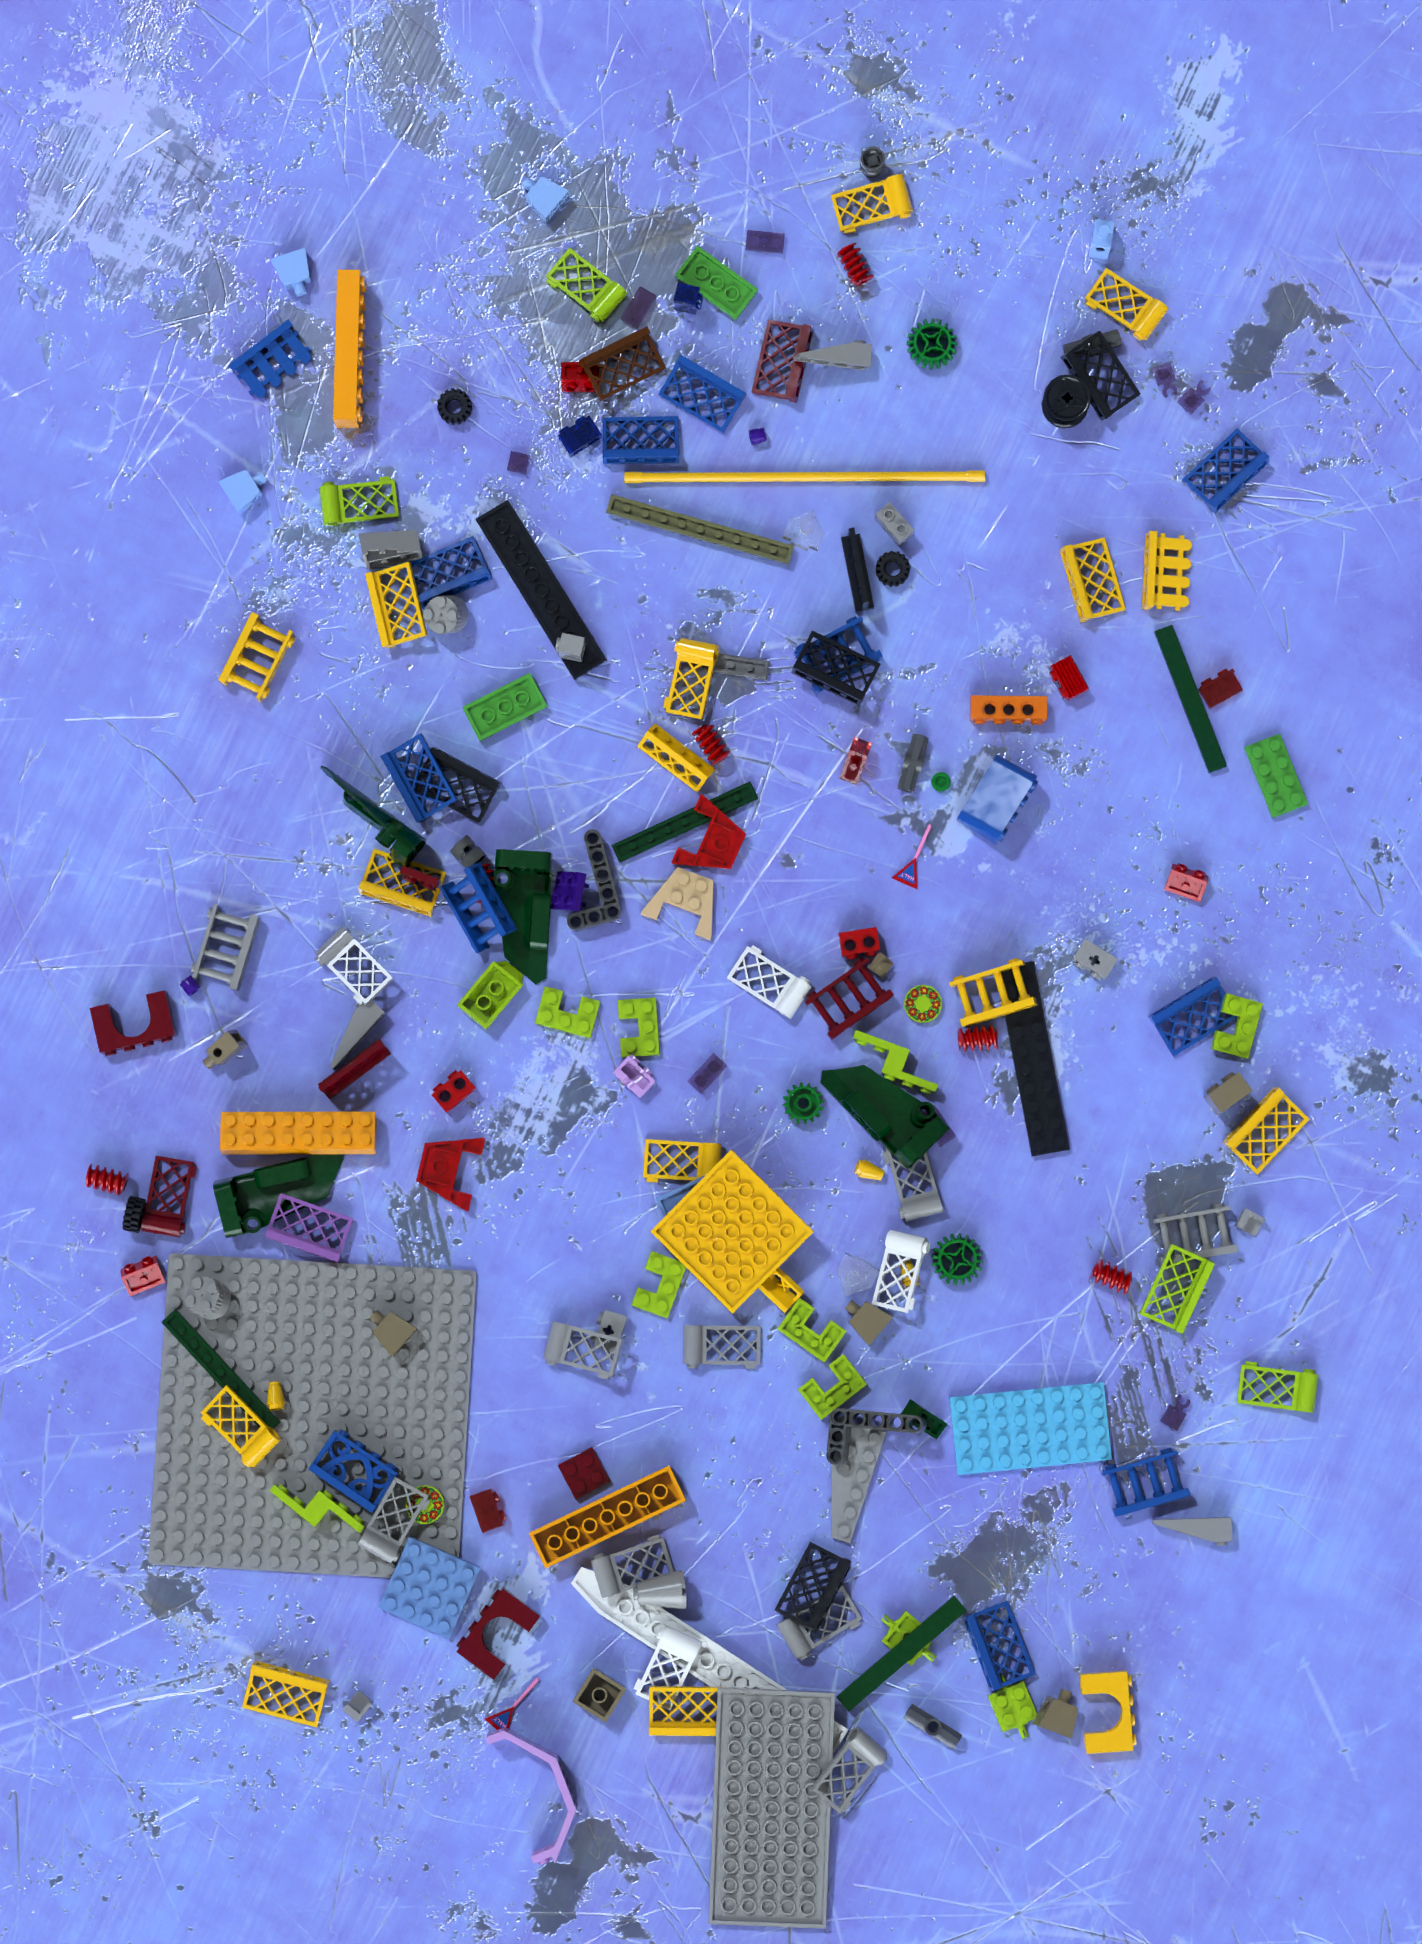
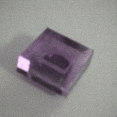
[507,451,530,475]

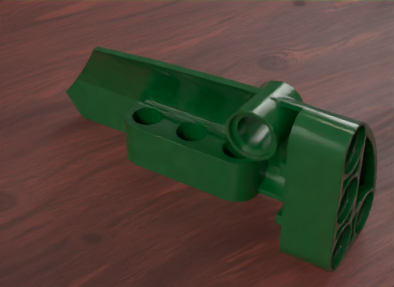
[320,766,426,867]
[493,849,553,985]
[820,1065,951,1169]
[213,1154,344,1238]

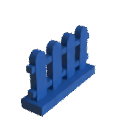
[228,319,311,398]

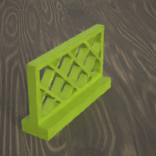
[1139,1243,1215,1334]

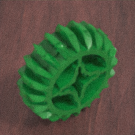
[906,318,958,370]
[931,1233,983,1285]

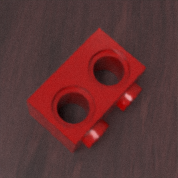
[838,927,880,960]
[431,1070,476,1113]

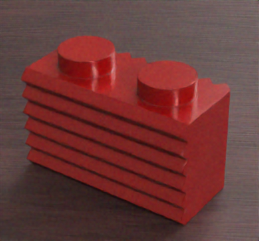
[1049,655,1089,701]

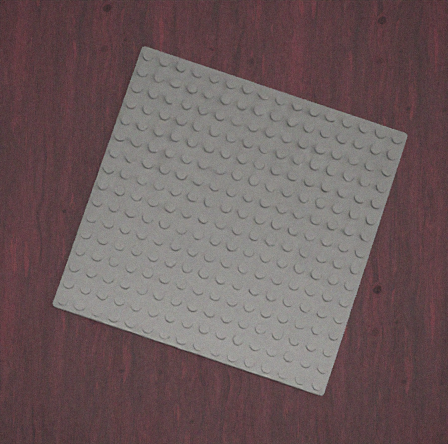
[148,1254,477,1578]

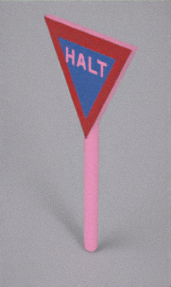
[892,824,932,889]
[485,1678,539,1730]

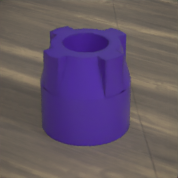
[748,428,767,445]
[180,975,201,997]

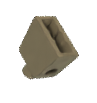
[203,1030,248,1069]
[845,1300,893,1346]
[369,1310,418,1356]
[1033,1688,1078,1739]

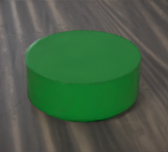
[931,772,951,792]

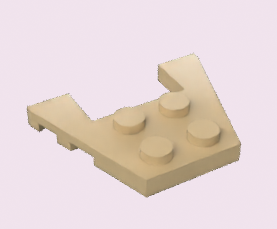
[641,867,714,941]

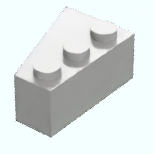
[358,530,423,570]

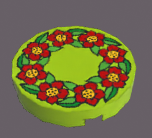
[904,985,942,1023]
[405,1485,444,1524]

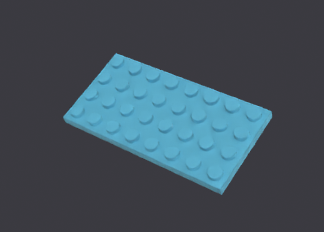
[949,1382,1112,1475]

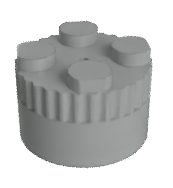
[423,595,468,634]
[184,1276,231,1320]

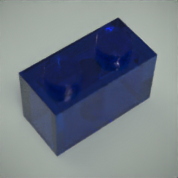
[673,282,703,315]
[557,415,602,458]

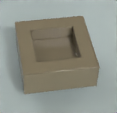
[868,952,893,979]

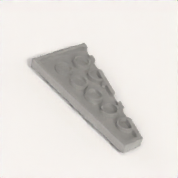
[831,1416,886,1543]

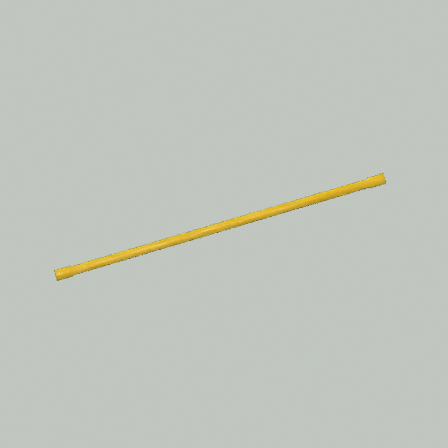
[624,470,985,483]

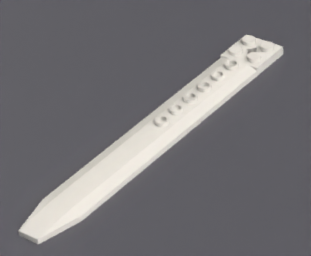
[571,1567,848,1754]

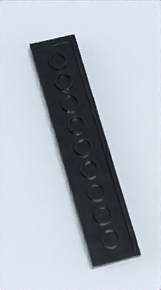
[475,500,607,681]
[1001,961,1070,1157]

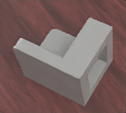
[1235,1208,1266,1236]
[343,1691,374,1722]

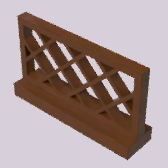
[578,326,666,401]

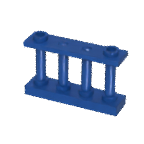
[794,616,883,695]
[439,862,517,954]
[1101,1448,1190,1517]

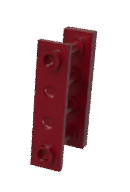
[805,957,894,1040]

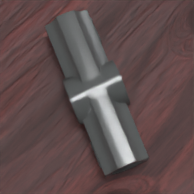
[1063,329,1122,359]
[898,733,929,793]
[903,1704,962,1749]

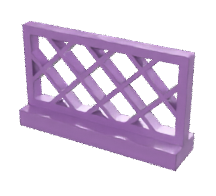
[265,1193,353,1263]

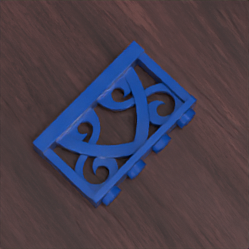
[308,1429,400,1513]

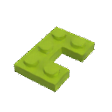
[535,986,600,1038]
[1210,993,1263,1059]
[617,997,660,1058]
[631,1251,686,1319]
[777,1298,846,1363]
[797,1354,867,1420]

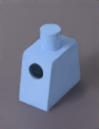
[522,176,569,223]
[1089,219,1115,260]
[271,248,311,297]
[218,470,267,515]

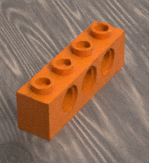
[970,695,1047,725]

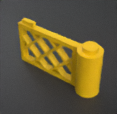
[831,174,913,234]
[1085,268,1169,341]
[663,638,719,720]
[643,1139,722,1182]
[201,1385,281,1467]

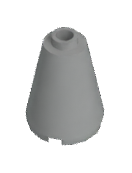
[633,1570,686,1609]

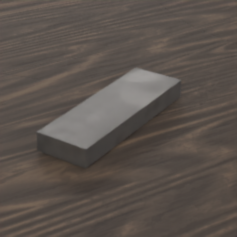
[713,653,770,681]

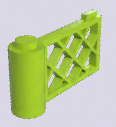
[546,247,627,323]
[319,476,399,526]
[1237,1361,1319,1413]

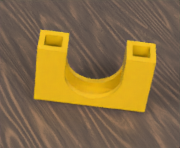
[1079,1670,1136,1754]

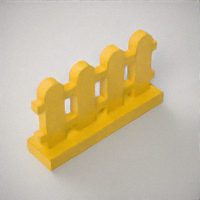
[1141,531,1192,611]

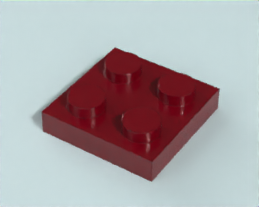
[400,866,441,891]
[558,1447,610,1499]

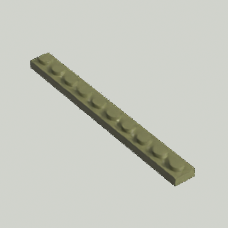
[606,494,794,565]

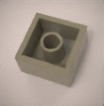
[1204,1072,1253,1115]
[573,1667,627,1722]

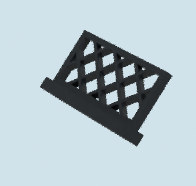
[1060,331,1141,420]
[841,528,874,612]
[791,630,881,706]
[416,747,502,823]
[774,1542,852,1634]

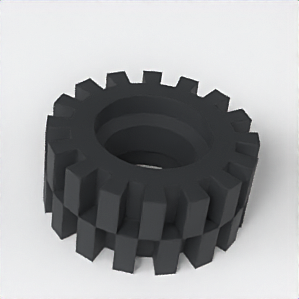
[437,388,472,425]
[875,551,910,587]
[122,1196,146,1233]

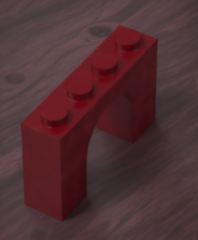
[90,990,177,1056]
[456,1588,541,1680]

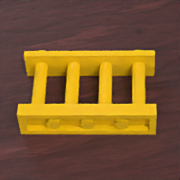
[218,612,296,702]
[949,958,1038,1028]

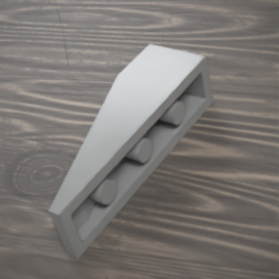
[793,340,872,371]
[330,1001,386,1070]
[1152,1517,1232,1545]

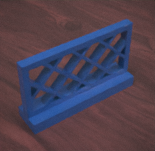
[658,354,747,433]
[602,416,679,465]
[1182,428,1269,514]
[405,536,492,609]
[380,733,458,823]
[1148,977,1238,1056]
[962,1601,1035,1691]

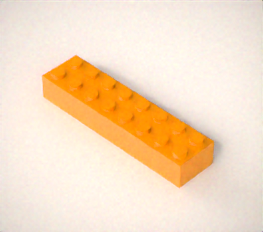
[333,269,367,428]
[220,1112,377,1155]
[529,1465,686,1569]

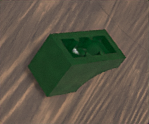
[901,1399,947,1440]

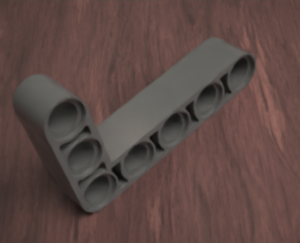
[567,829,622,932]
[826,1408,927,1465]

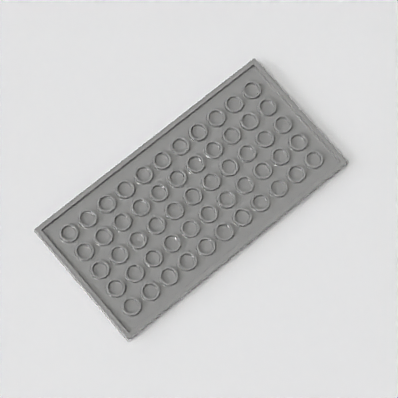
[708,1687,835,1929]

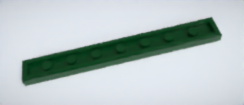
[1154,625,1227,774]
[611,781,758,863]
[161,1309,281,1429]
[836,1595,967,1711]

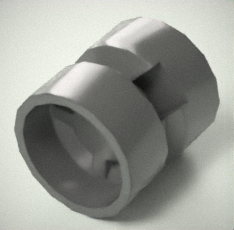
[860,146,885,178]
[450,835,486,868]

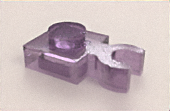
[1151,362,1177,398]
[1177,380,1211,415]
[1160,1394,1190,1431]

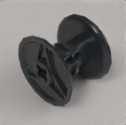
[1041,374,1091,428]

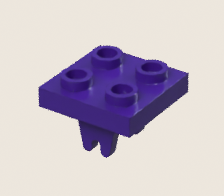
[550,871,590,911]

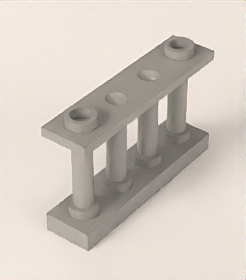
[191,904,260,991]
[1152,1203,1238,1265]

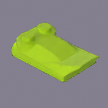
[457,961,523,1030]

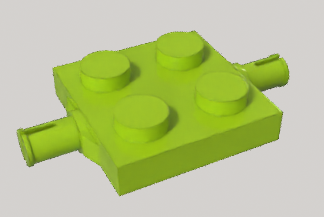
[880,1610,937,1666]
[987,1674,1037,1739]

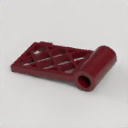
[141,1156,197,1238]

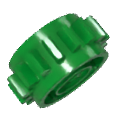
[782,1082,824,1125]

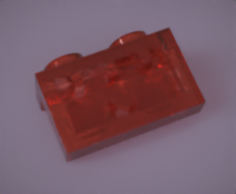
[1198,668,1243,709]
[469,1488,506,1533]

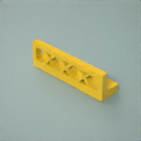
[637,723,715,793]
[758,1267,805,1313]

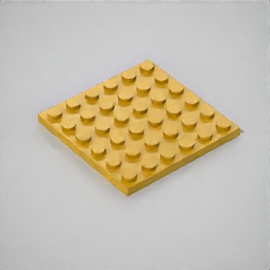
[650,1149,814,1314]

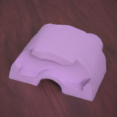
[612,1054,656,1098]

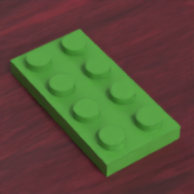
[675,246,758,321]
[462,673,547,741]
[1244,733,1308,818]

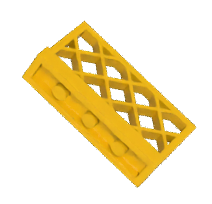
[1059,537,1126,623]
[365,562,428,649]
[358,849,446,917]
[1222,1087,1309,1175]
[242,1660,330,1727]
[649,1686,727,1736]

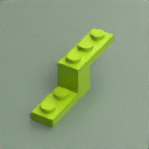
[853,1030,938,1095]
[269,1484,366,1533]

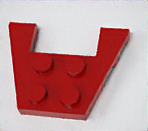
[671,794,746,869]
[416,1138,486,1212]

